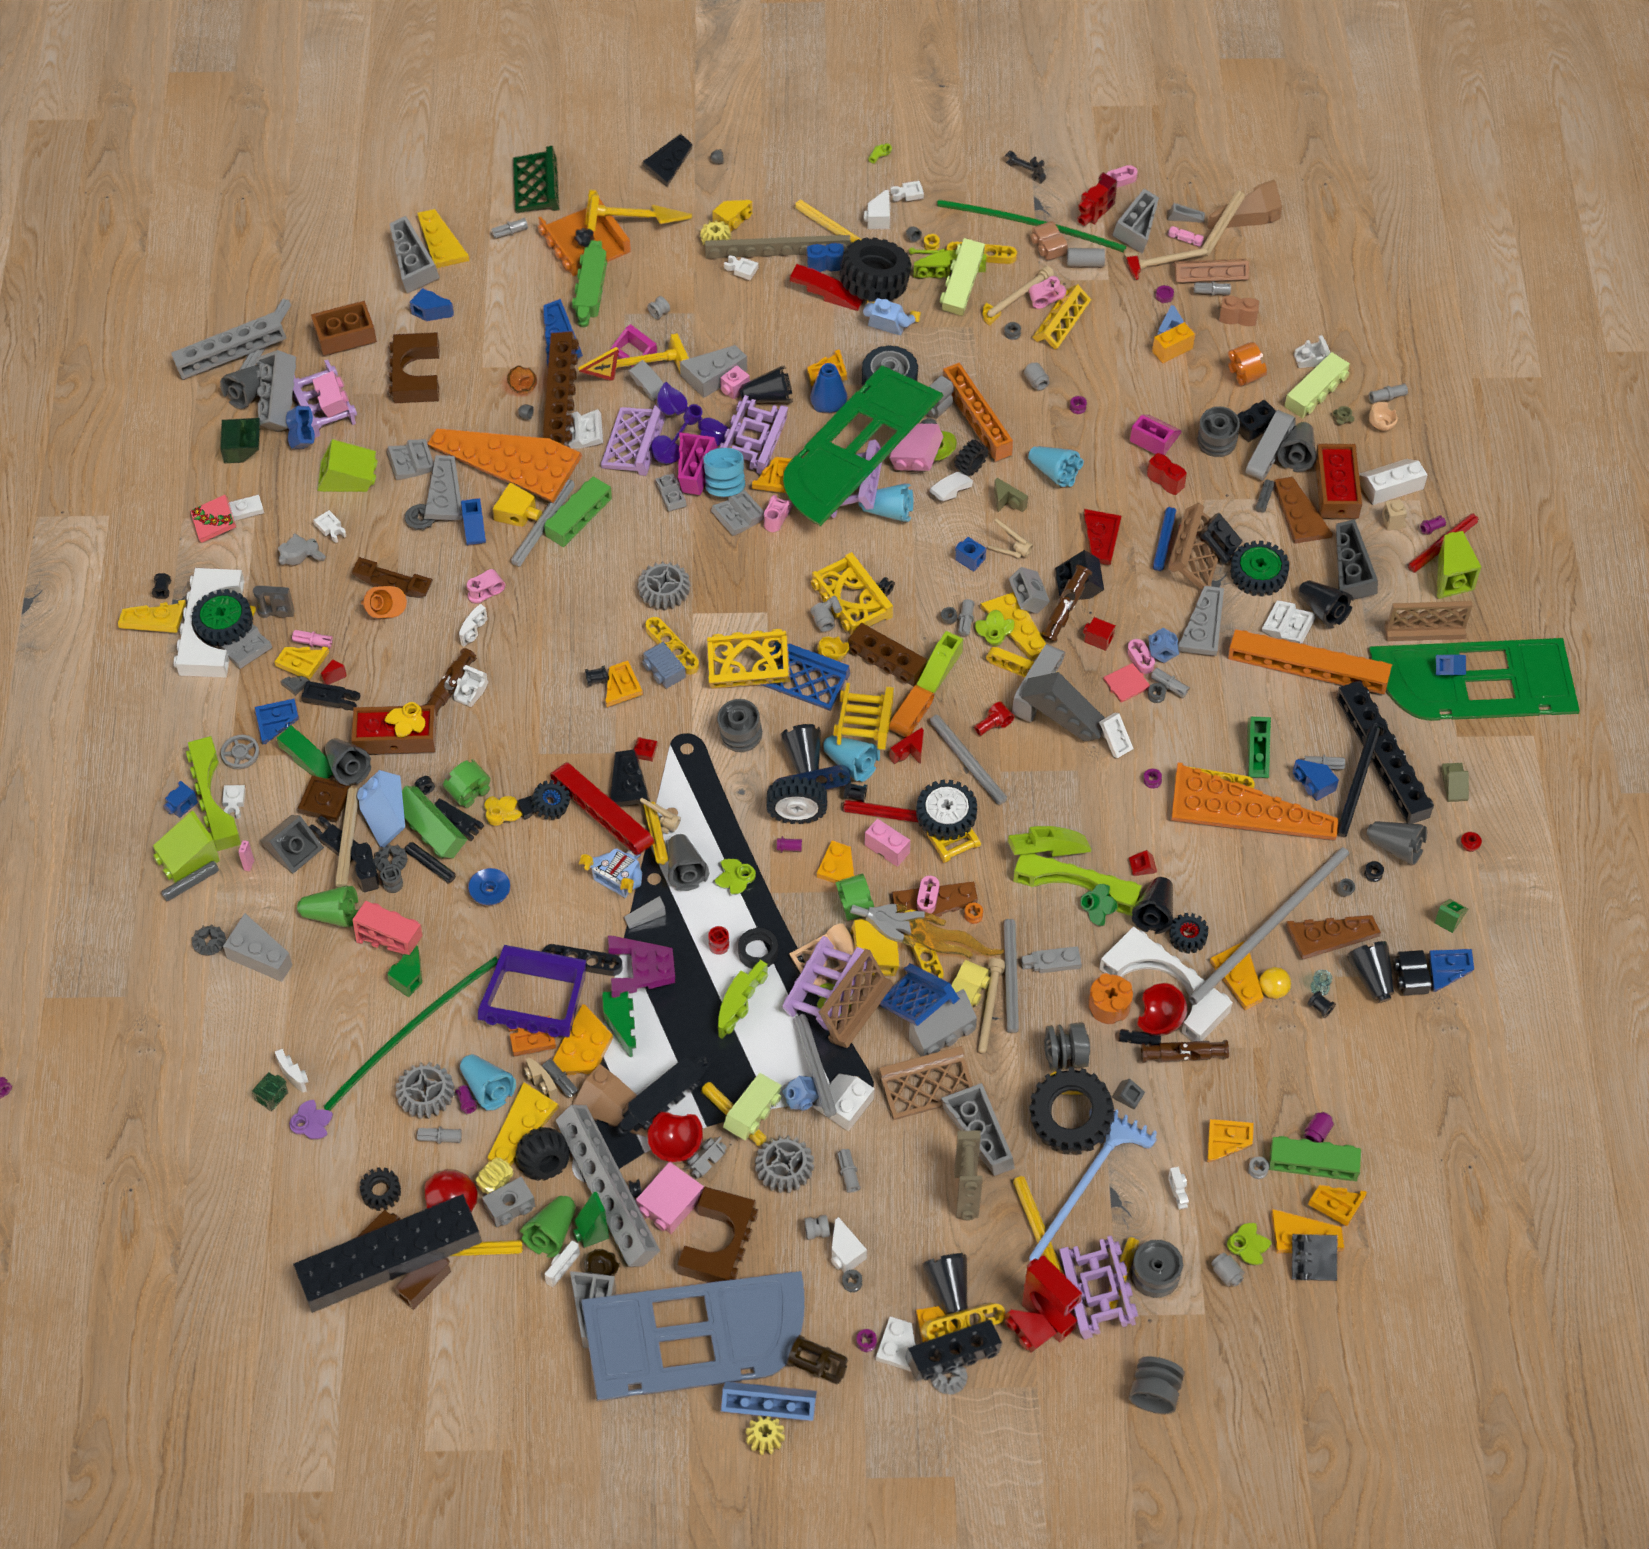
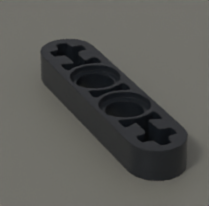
[542,944,623,976]

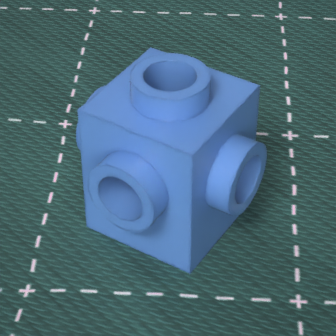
[1148,628,1179,663]
[782,1076,819,1110]

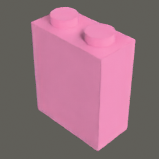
[890,424,943,471]
[636,1162,704,1234]

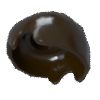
[584,1249,620,1276]

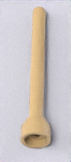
[987,266,1054,317]
[978,958,1005,1054]

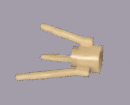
[988,518,1033,559]
[640,798,681,834]

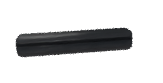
[405,842,456,883]

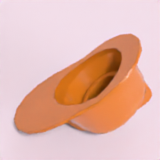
[361,586,407,618]

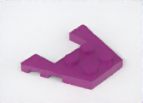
[608,935,675,997]

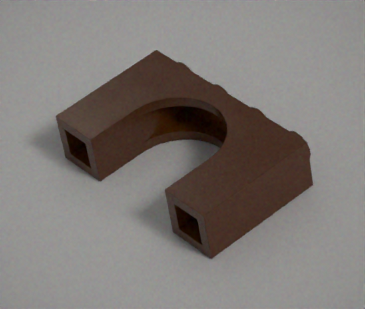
[389,332,440,404]
[677,1186,759,1283]
[356,1209,451,1310]

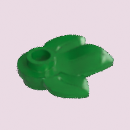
[1080,884,1118,926]

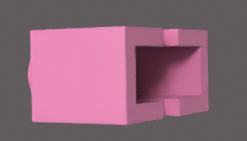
[312,371,349,418]
[865,818,910,867]

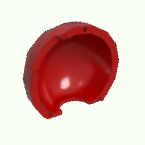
[1137,983,1187,1036]
[648,1112,703,1163]
[425,1169,478,1212]

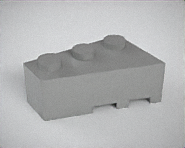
[1112,189,1159,254]
[680,345,747,398]
[223,913,292,982]
[570,1271,616,1348]

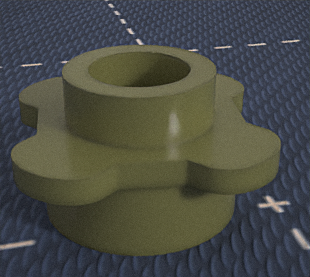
[1333,406,1355,425]

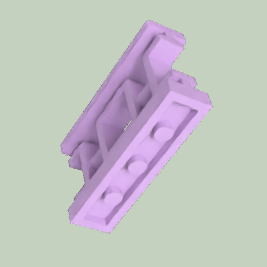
[720,395,788,474]
[1060,1235,1138,1340]

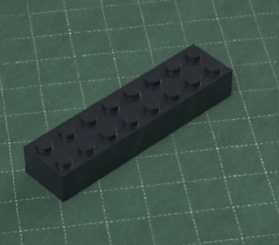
[293,1194,482,1313]

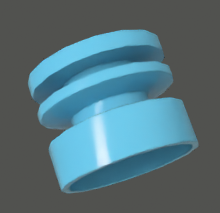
[703,448,745,497]

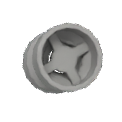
[804,1215,830,1240]

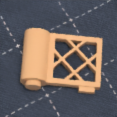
[790,923,855,986]

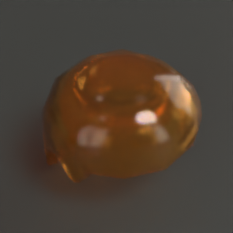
[507,365,537,395]

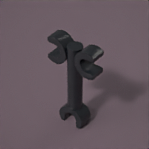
[1005,151,1046,183]

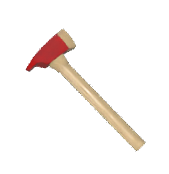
[1125,248,1208,280]

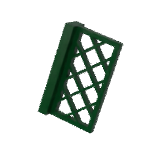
[513,145,560,213]

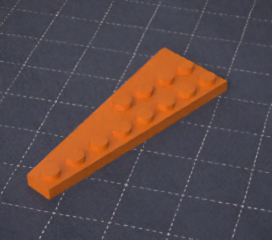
[1171,762,1338,840]

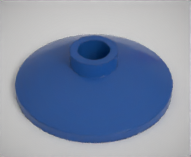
[469,868,510,905]

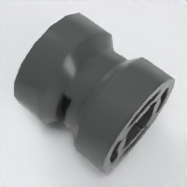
[380,865,403,893]

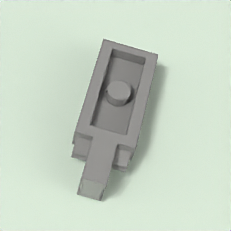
[1021,946,1082,973]

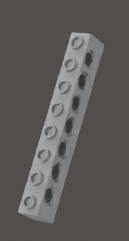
[556,1105,660,1267]

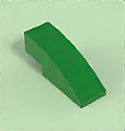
[277,725,333,779]

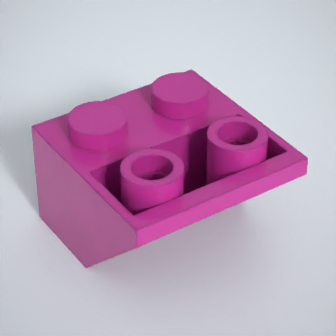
[1130,414,1182,455]

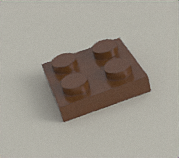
[298,775,351,822]

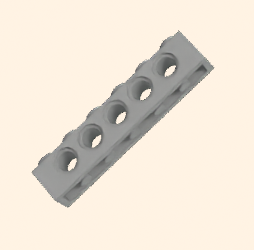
[171,312,287,380]

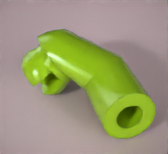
[868,143,892,164]

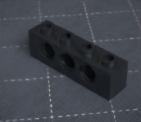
[905,1319,1002,1381]

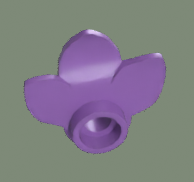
[290,1100,333,1139]

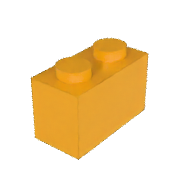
[1152,322,1195,363]

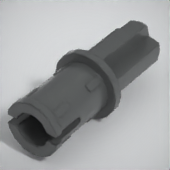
[542,1058,578,1098]

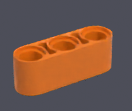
[889,685,935,737]

